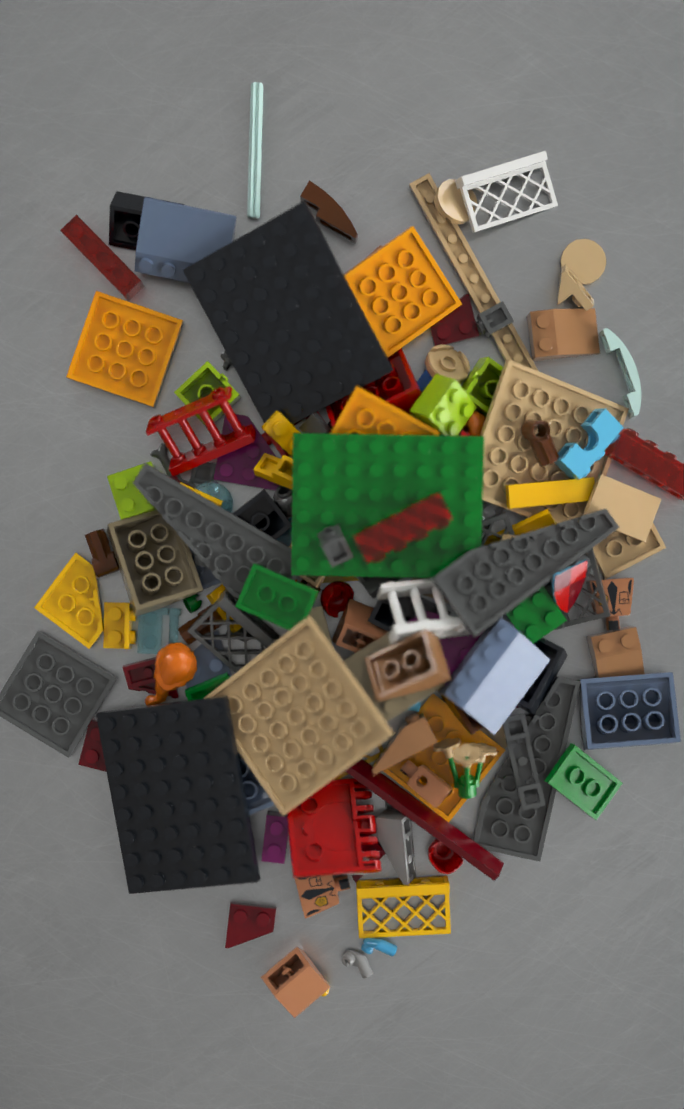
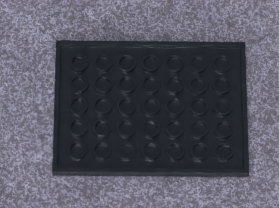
[183,201,394,425]
[96,695,260,894]

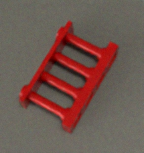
[146,386,256,477]

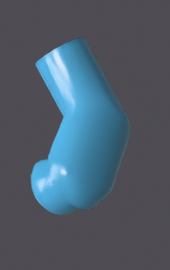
[361,938,397,956]

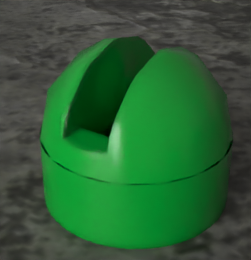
[183,594,202,613]

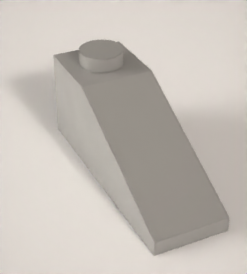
[375,809,416,885]

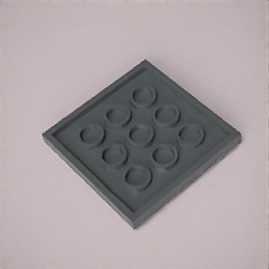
[0,631,117,758]

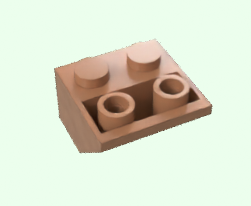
[332,598,388,653]
[261,947,331,1018]

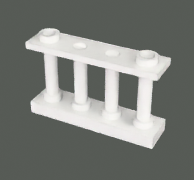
[377,578,471,645]

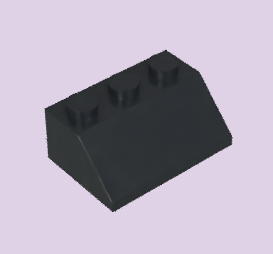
[109,191,184,250]
[232,489,292,539]
[368,596,451,632]
[517,638,568,715]

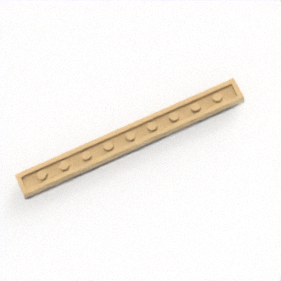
[409,173,538,371]

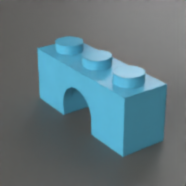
[554,408,624,479]

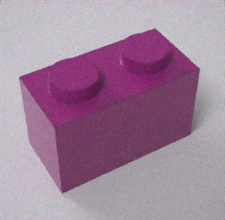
[261,811,288,864]

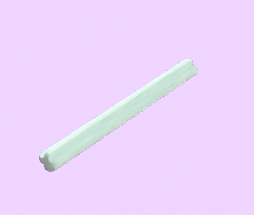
[247,82,263,219]

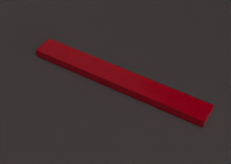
[345,759,504,881]

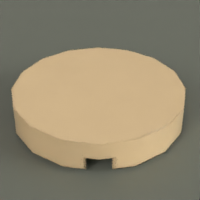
[434,179,477,224]
[560,239,606,285]
[425,344,470,384]

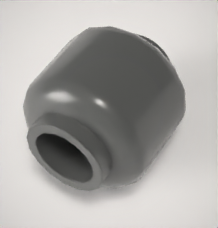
[273,485,292,517]

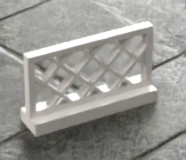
[455,151,558,233]

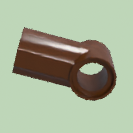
[521,420,559,467]
[85,529,119,578]
[178,604,223,645]

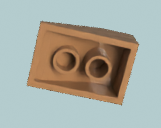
[527,308,600,361]
[586,626,645,678]
[364,629,451,702]
[372,712,437,775]

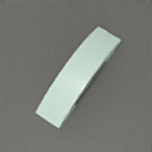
[599,328,641,418]

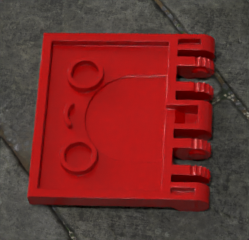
[286,779,381,878]

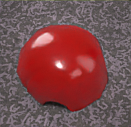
[320,581,354,618]
[428,839,463,874]

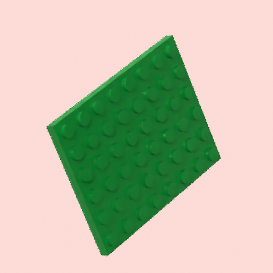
[291,433,484,578]

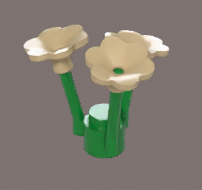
[433,738,497,799]

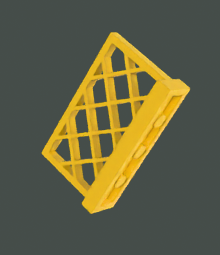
[356,876,451,938]

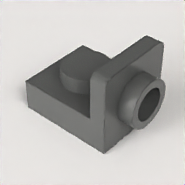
[476,301,514,338]
[317,525,353,567]

